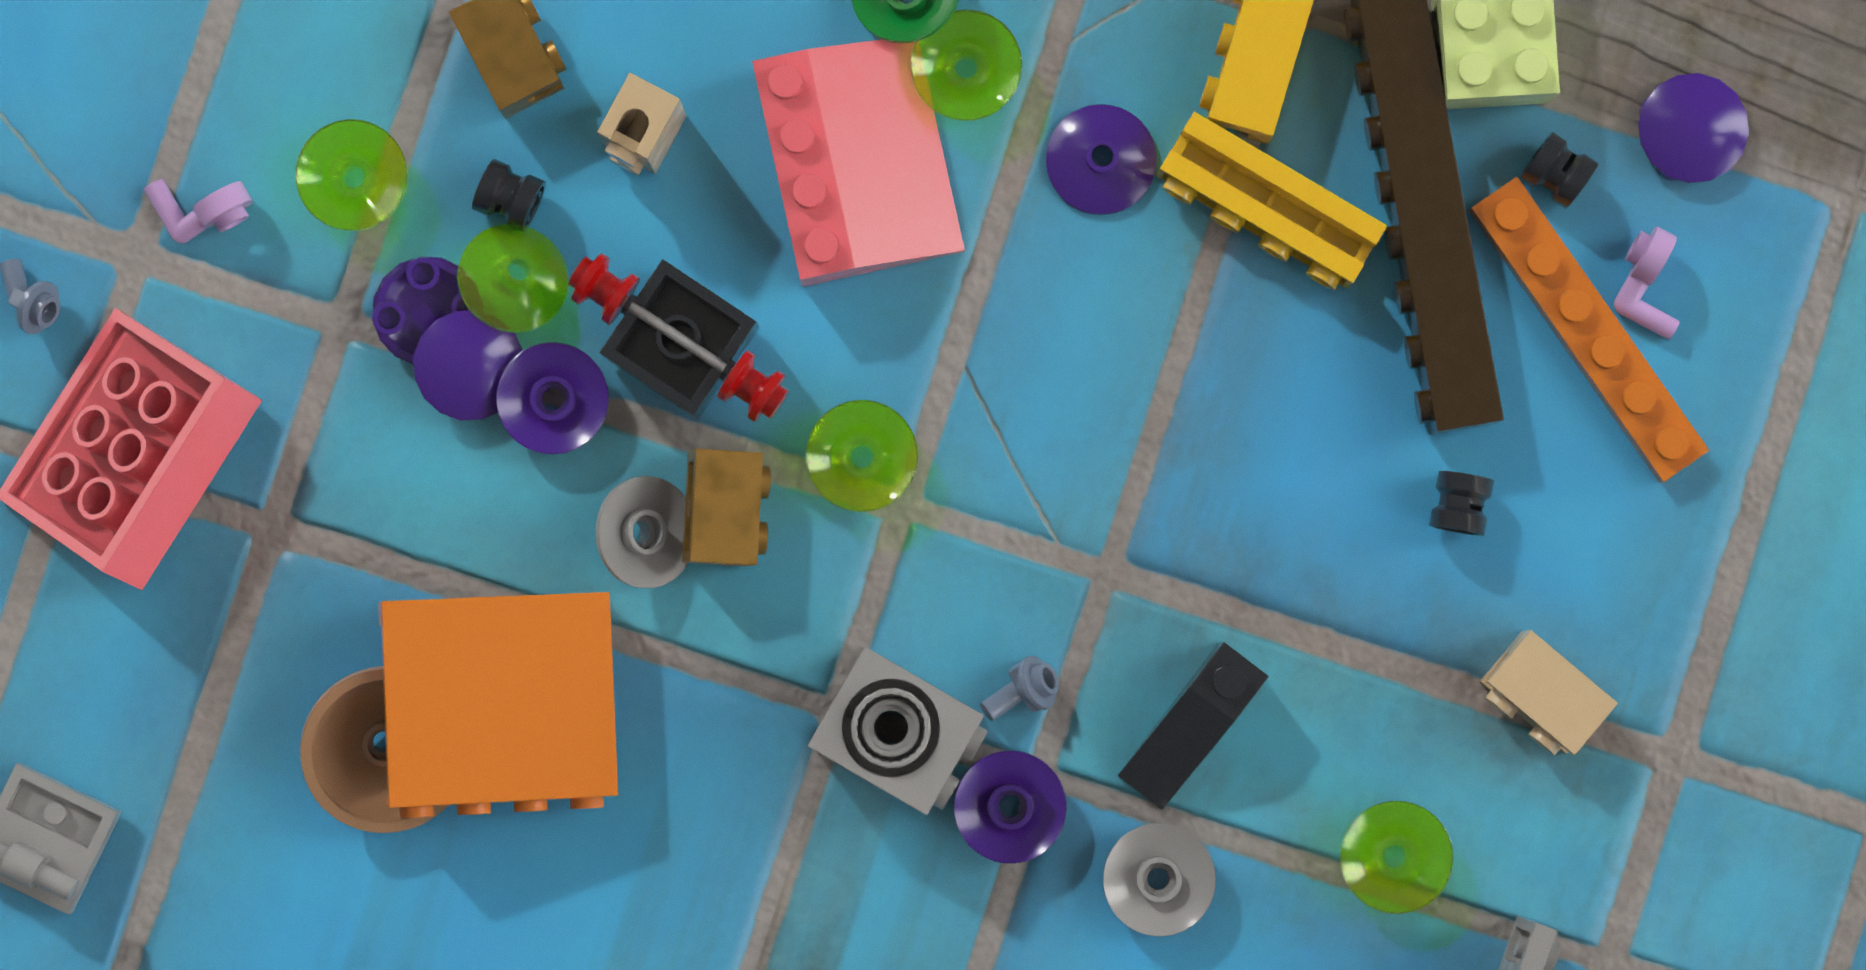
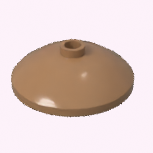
[300,666,448,833]

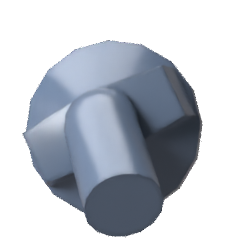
[0,259,60,334]
[980,656,1059,721]

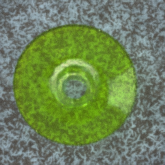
[911,9,1022,121]
[295,119,408,231]
[457,224,568,333]
[806,400,918,512]
[1340,801,1453,914]

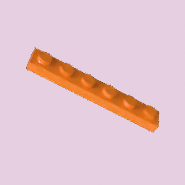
[1468,176,1710,483]

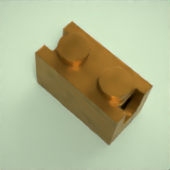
[448,0,567,119]
[682,448,771,566]

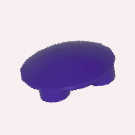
[1638,73,1749,183]
[372,256,484,365]
[413,309,523,421]

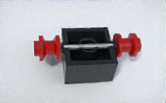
[568,253,789,422]

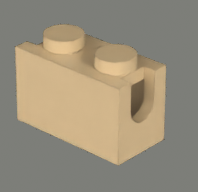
[597,72,687,175]
[1480,630,1618,756]

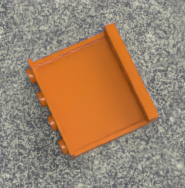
[378,592,618,818]

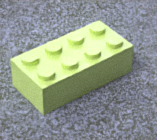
[1431,0,1560,109]

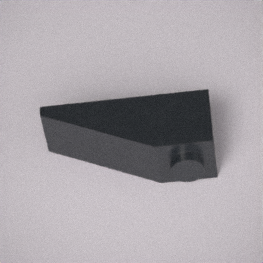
[1117,642,1269,810]

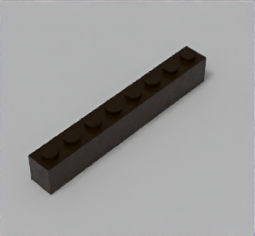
[1344,0,1504,435]

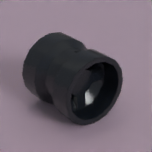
[1520,132,1599,209]
[472,159,546,232]
[1429,471,1494,536]

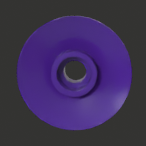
[1046,104,1157,215]
[496,342,609,454]
[954,751,1067,864]

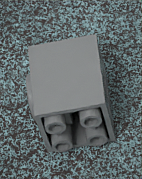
[808,647,988,815]

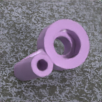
[143,178,253,243]
[1614,226,1680,340]

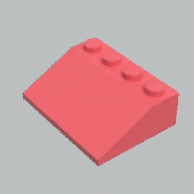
[752,39,965,287]
[0,308,262,590]

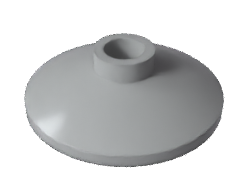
[595,476,688,588]
[1103,823,1216,936]

